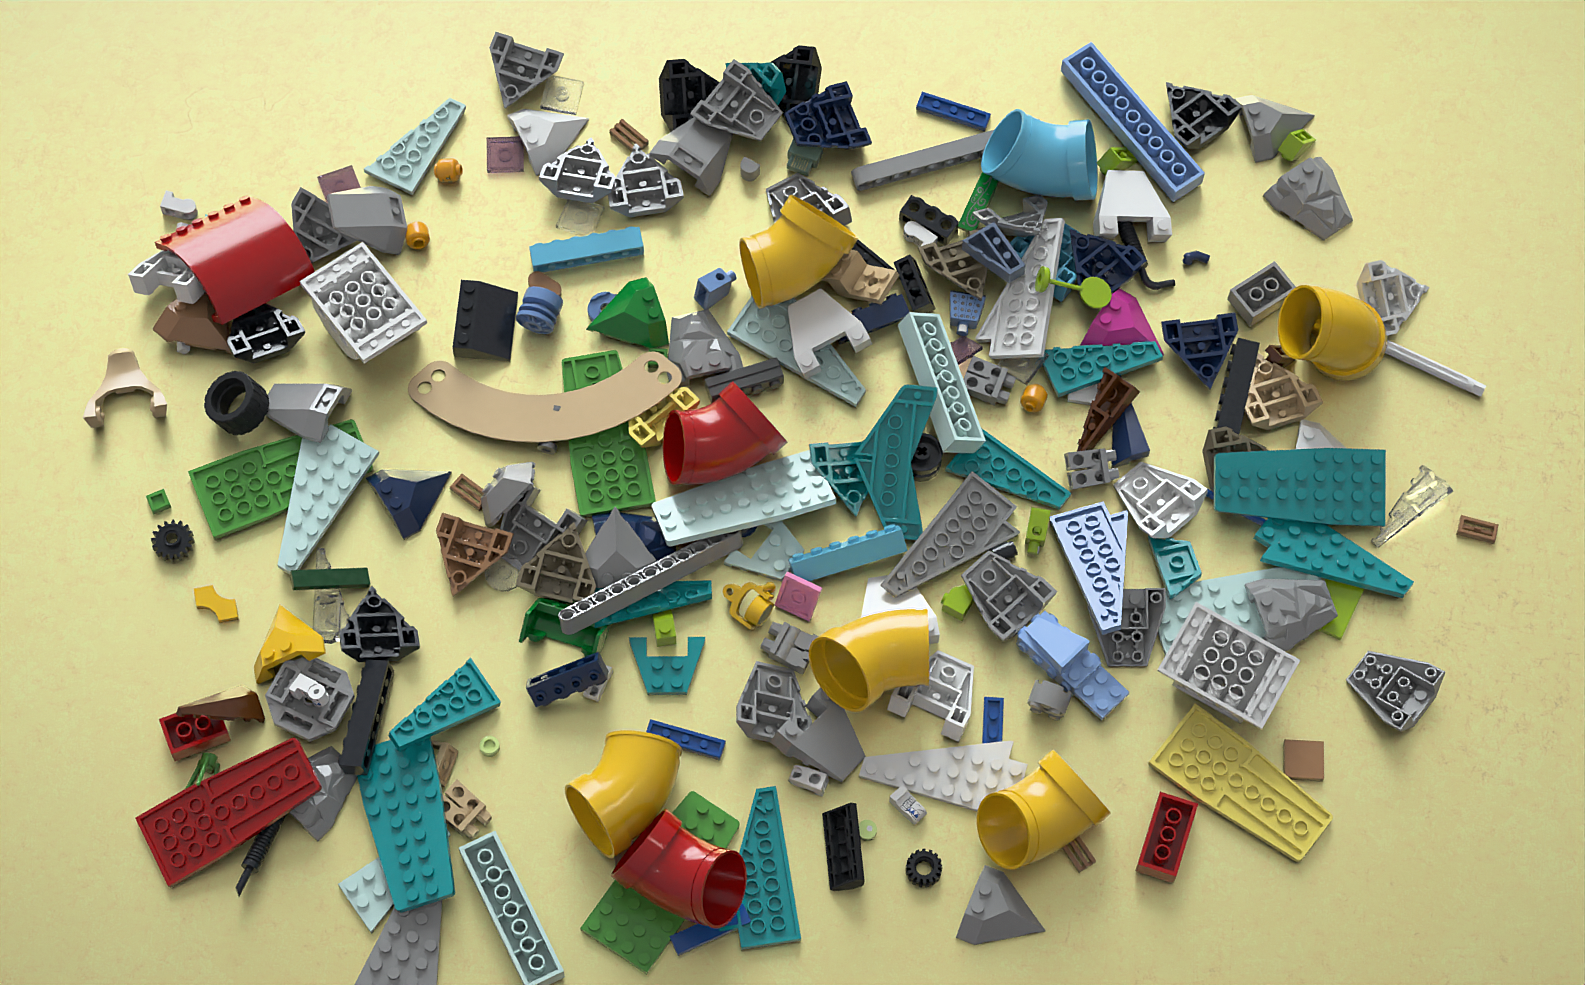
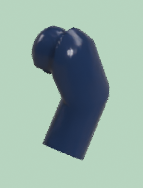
[1182,250,1210,265]

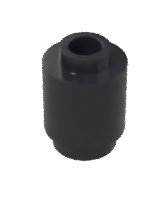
[989,541,1018,561]

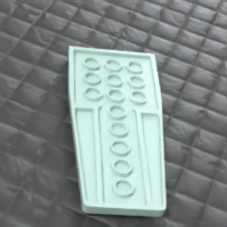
[652,450,836,546]
[1157,567,1321,656]

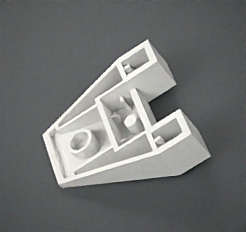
[1093,170,1172,242]
[128,250,205,304]
[788,289,872,380]
[861,575,940,644]
[887,650,974,742]

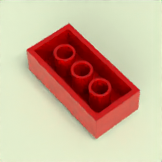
[1135,791,1198,883]

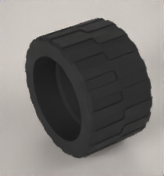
[204,371,269,435]

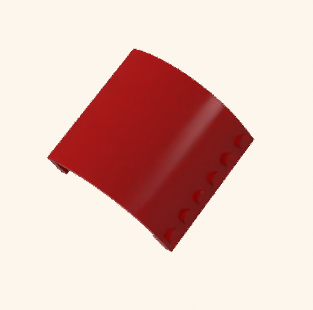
[154,195,315,325]

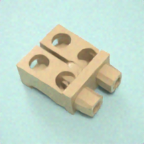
[443,780,492,840]

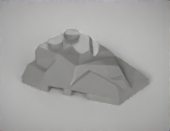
[1263,157,1353,240]
[667,309,743,388]
[1244,579,1338,651]
[289,746,357,842]

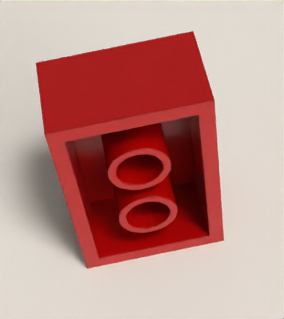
[159,713,231,761]

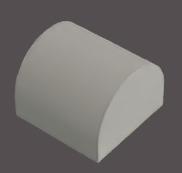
[740,157,760,181]

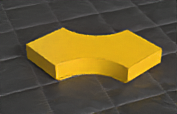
[194,585,239,623]

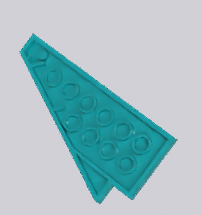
[1253,518,1414,598]
[719,786,801,950]

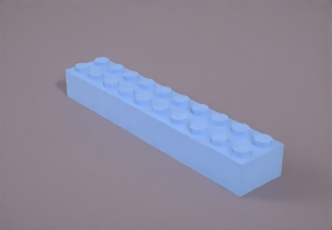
[1061,42,1205,202]

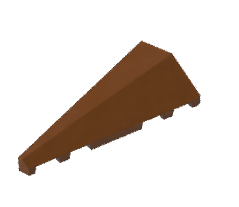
[1077,367,1140,451]
[176,685,265,723]

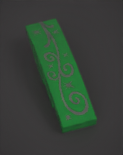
[957,172,999,232]

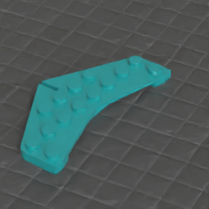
[854,385,938,540]

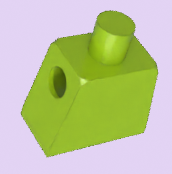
[1025,507,1051,555]

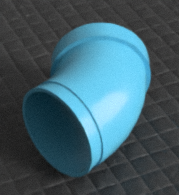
[981,109,1098,201]

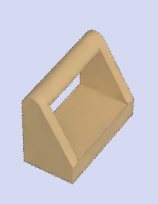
[431,740,459,787]

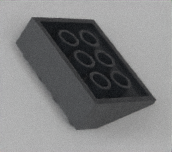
[452,279,518,361]

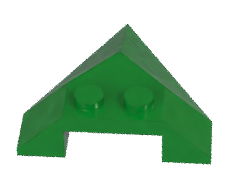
[586,277,669,349]

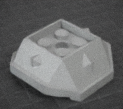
[265,657,355,742]

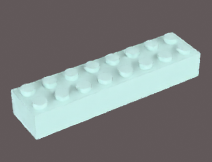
[898,312,986,453]
[459,831,565,985]

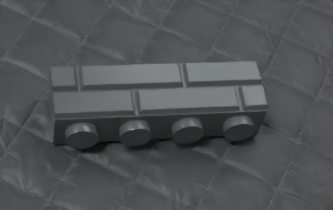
[705,357,784,403]

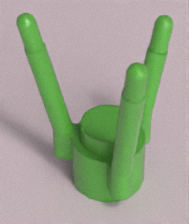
[185,752,220,789]

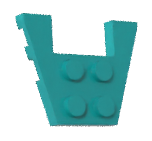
[629,637,705,695]

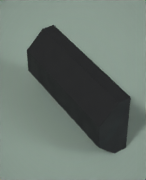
[822,802,865,891]

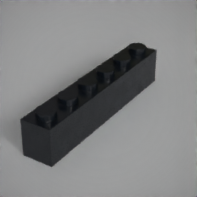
[1213,338,1260,434]
[338,660,394,775]

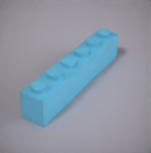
[529,226,644,273]
[788,524,908,581]

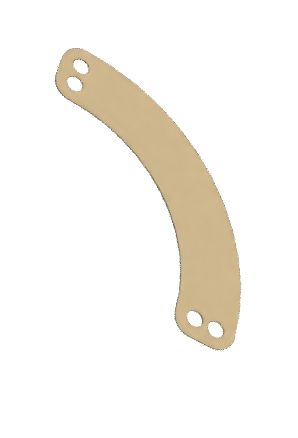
[408,352,682,442]

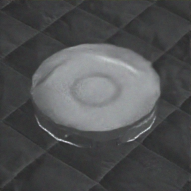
[485,553,522,592]

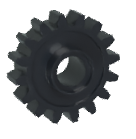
[151,519,195,562]

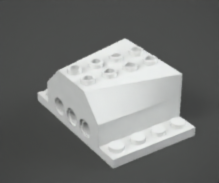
[300,242,427,364]
[1157,602,1300,730]

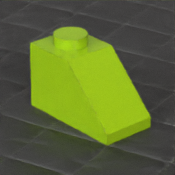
[1278,129,1316,161]
[1096,147,1138,176]
[941,584,974,621]
[652,609,676,647]

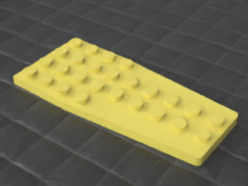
[1148,703,1333,862]

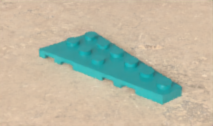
[1039,341,1163,397]

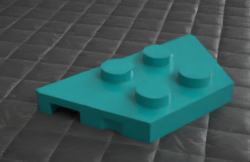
[1148,535,1202,599]

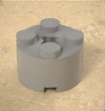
[1027,680,1072,721]

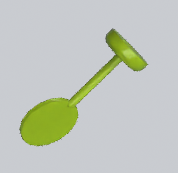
[1035,266,1112,309]

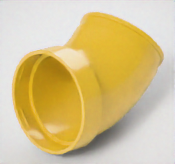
[739,195,858,309]
[1278,285,1387,381]
[809,609,929,712]
[565,730,682,858]
[977,749,1111,870]

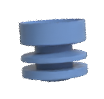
[516,286,563,334]

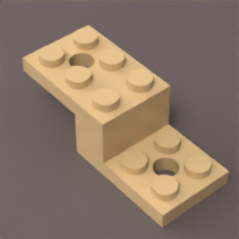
[822,250,899,304]

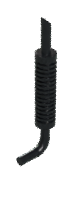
[1117,221,1175,290]
[235,814,287,897]

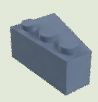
[962,222,1025,283]

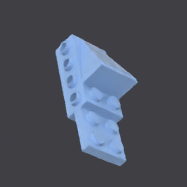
[1016,611,1129,720]

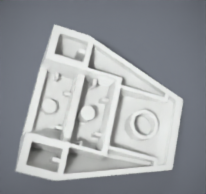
[1113,462,1208,538]

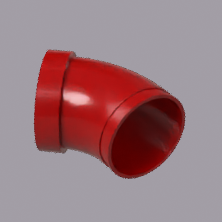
[663,381,788,485]
[611,808,747,928]

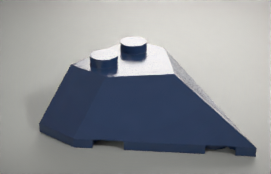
[1069,229,1147,295]
[1161,313,1238,390]
[366,469,452,540]

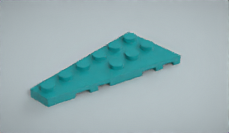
[945,428,1071,510]
[595,580,712,628]
[388,657,501,751]

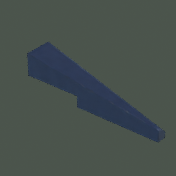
[1111,375,1150,468]

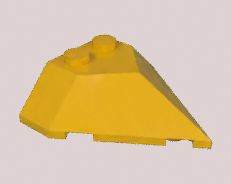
[254,604,326,684]

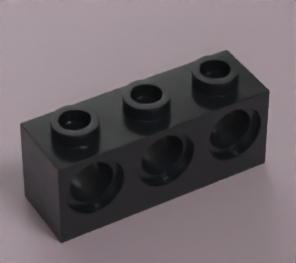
[899,195,959,245]
[893,254,936,313]

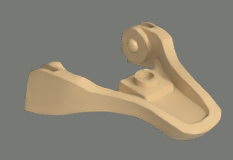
[83,348,167,428]

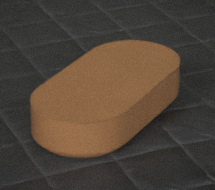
[528,271,562,296]

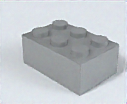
[1227,261,1296,327]

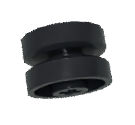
[911,433,943,482]

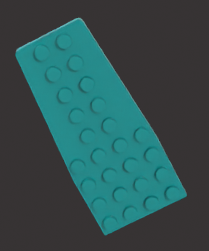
[1214,448,1386,527]
[357,737,455,913]

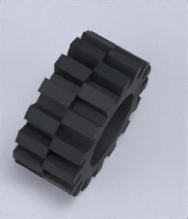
[906,849,942,888]

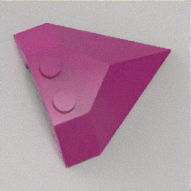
[1080,288,1164,356]

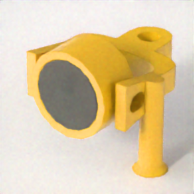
[723,582,776,630]

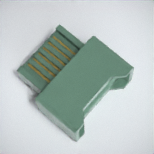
[787,138,823,176]

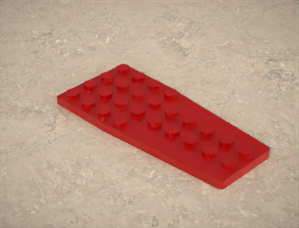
[135,738,322,888]

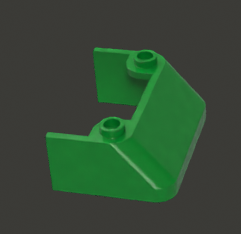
[519,598,611,657]

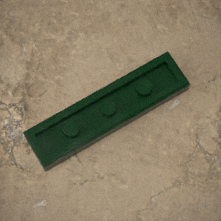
[290,567,370,590]

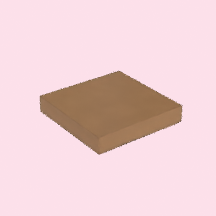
[1284,739,1324,781]

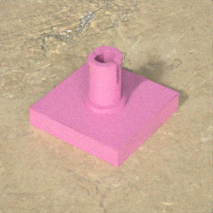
[775,571,822,621]

